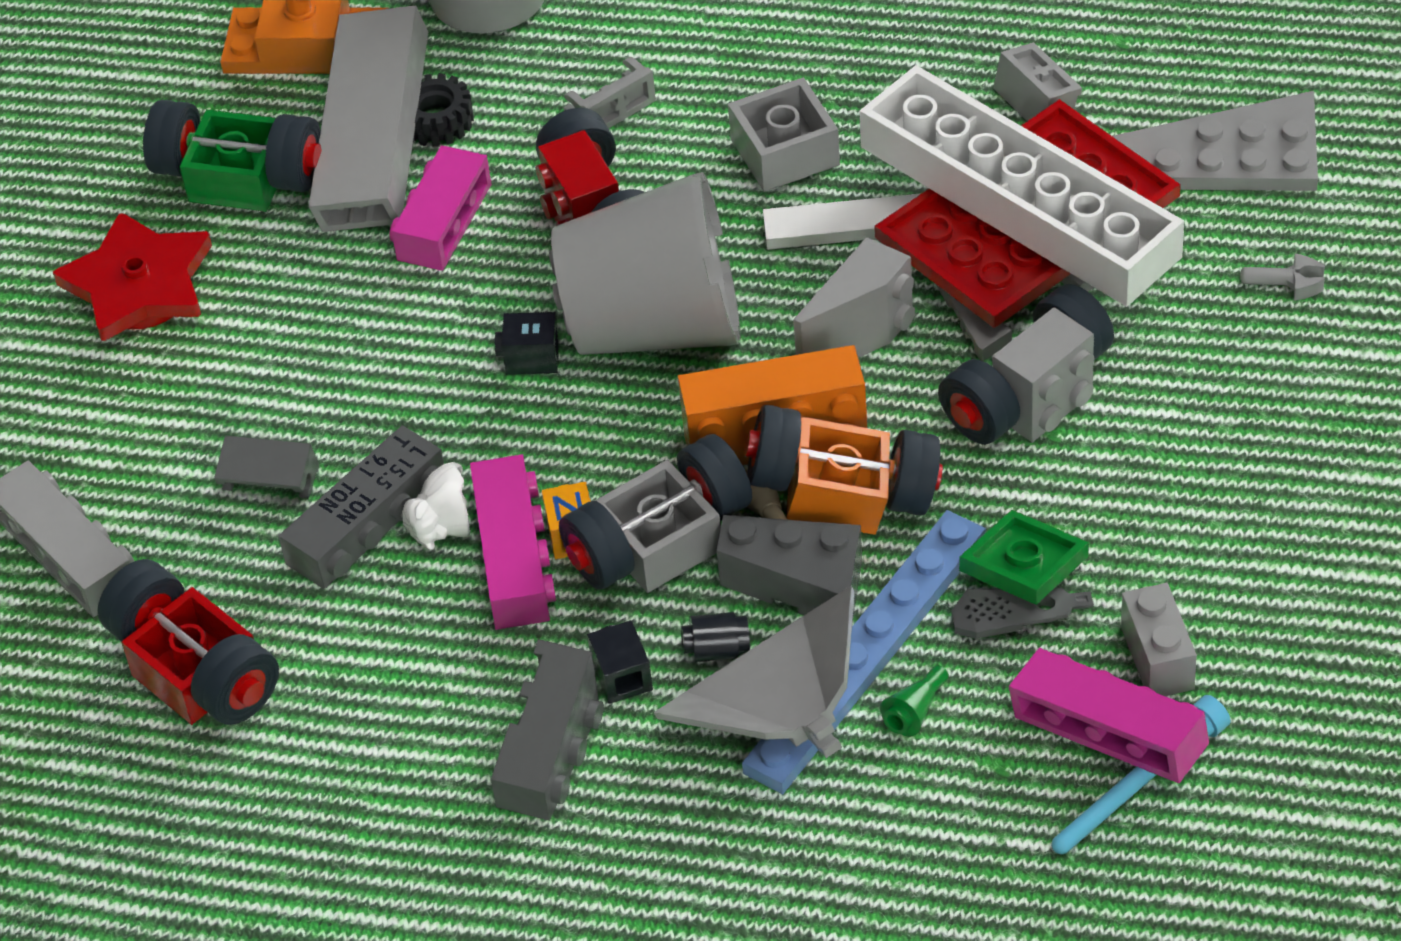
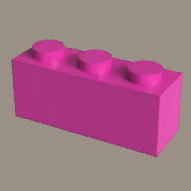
[389,145,492,271]

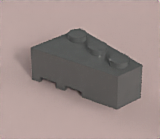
[491,639,604,821]

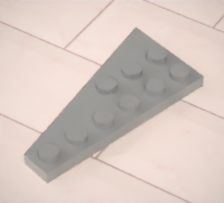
[1113,91,1318,191]

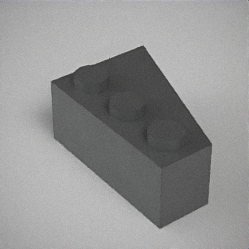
[717,515,862,623]

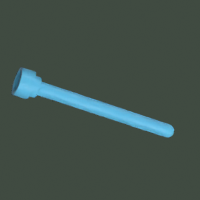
[1051,695,1231,854]

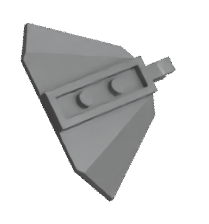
[654,585,855,758]

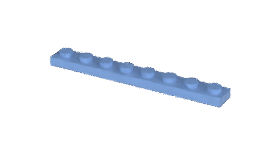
[742,510,986,795]

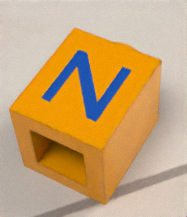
[542,482,591,560]

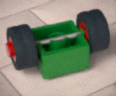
[143,100,322,212]

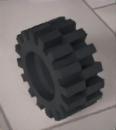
[413,73,474,147]

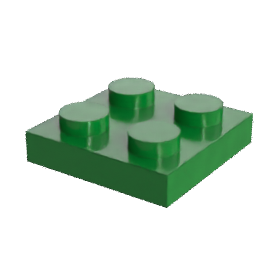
[959,510,1089,605]

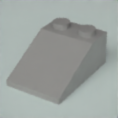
[793,237,915,358]

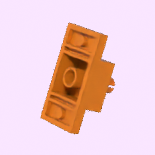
[221,0,389,74]

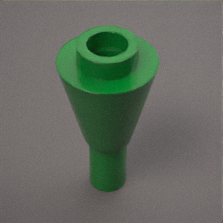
[880,665,949,736]

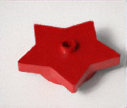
[53,213,212,341]

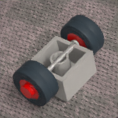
[938,284,1114,445]
[559,434,752,593]

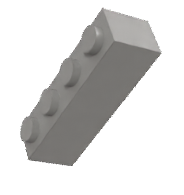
[0,460,134,618]

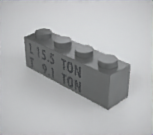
[278,425,444,589]

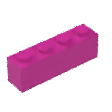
[470,454,556,630]
[1009,648,1209,783]

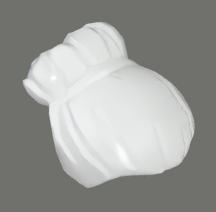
[401,462,470,550]

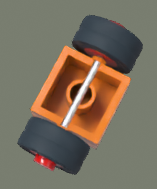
[744,405,943,535]

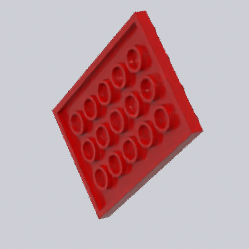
[874,99,1181,328]

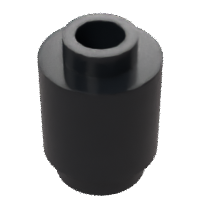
[681,612,750,662]

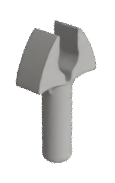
[1240,254,1325,300]

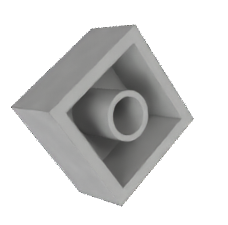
[728,77,840,192]

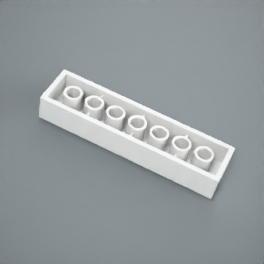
[860,65,1184,307]

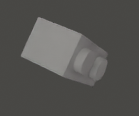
[1121,582,1197,696]

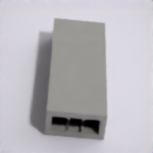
[308,6,428,232]

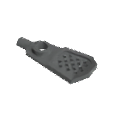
[951,588,1094,639]

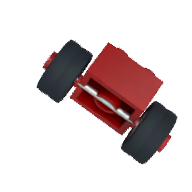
[535,108,644,226]
[97,559,279,725]

